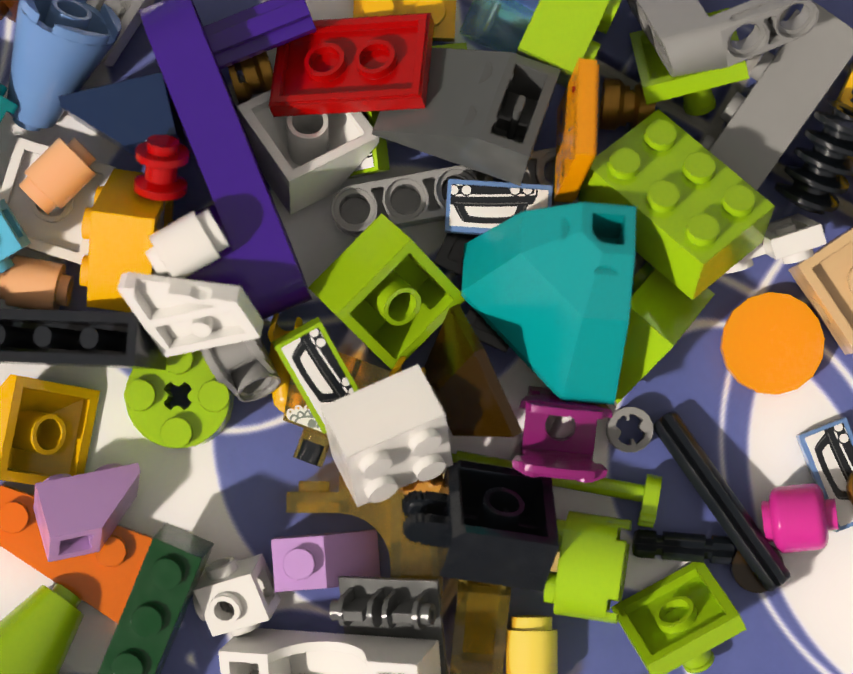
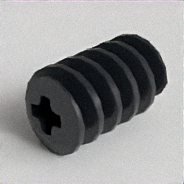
[774,98,853,215]

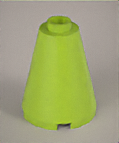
[0,583,84,674]

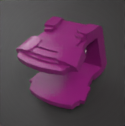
[512,386,613,483]

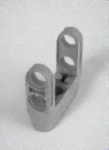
[627,0,819,77]

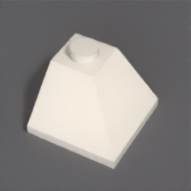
[237,90,379,215]

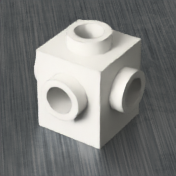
[193,554,281,637]

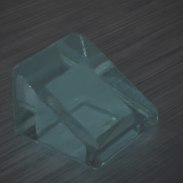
[459,0,534,54]

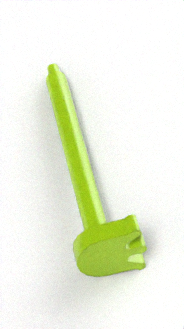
[451,450,662,528]

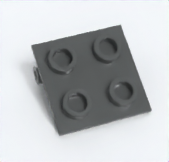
[329,576,448,674]

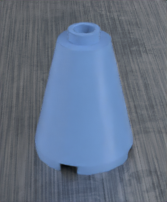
[7,0,122,131]

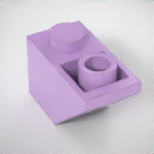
[33,463,141,562]

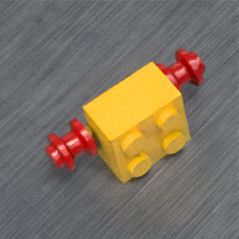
[79,134,189,312]

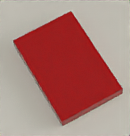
[269,13,434,117]

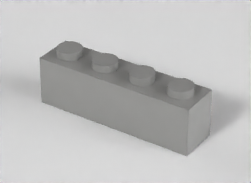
[700,2,853,191]

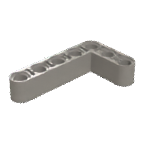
[331,147,580,236]

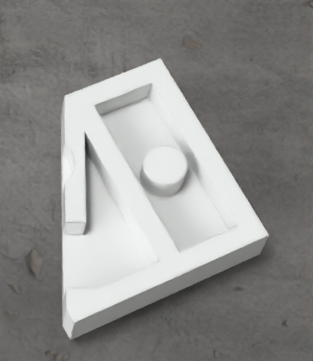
[117,272,264,357]

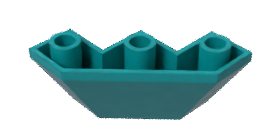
[461,202,636,405]

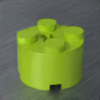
[124,350,234,448]
[543,511,632,624]

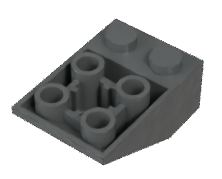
[372,47,561,186]

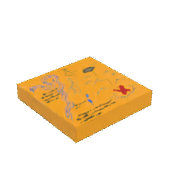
[554,58,599,203]

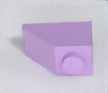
[271,529,381,592]

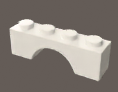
[218,628,441,674]

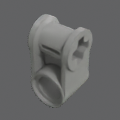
[200,338,281,402]

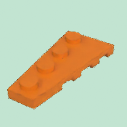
[0,484,153,623]

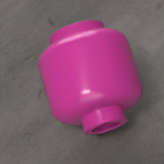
[761,483,839,553]

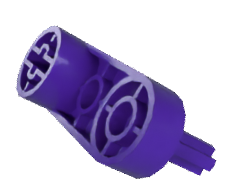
[139,0,317,320]

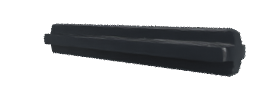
[653,411,791,592]

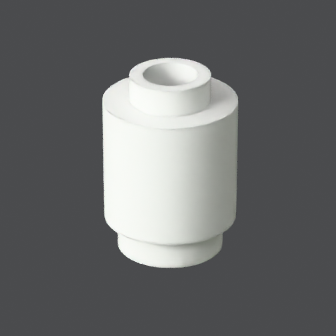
[145,209,230,279]

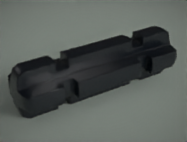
[632,529,735,565]

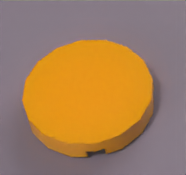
[720,292,825,395]

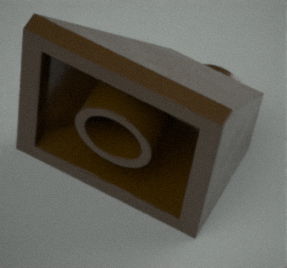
[424,304,523,437]

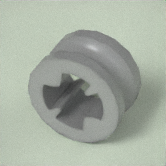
[606,407,653,452]

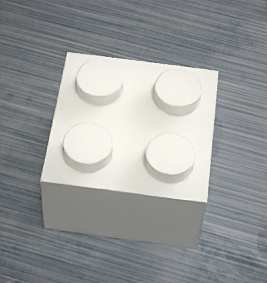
[320,364,453,507]

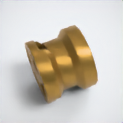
[228,51,273,104]

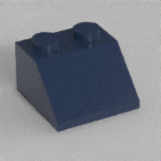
[58,72,187,157]

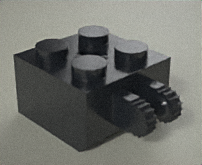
[402,460,559,592]

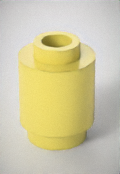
[506,615,558,674]

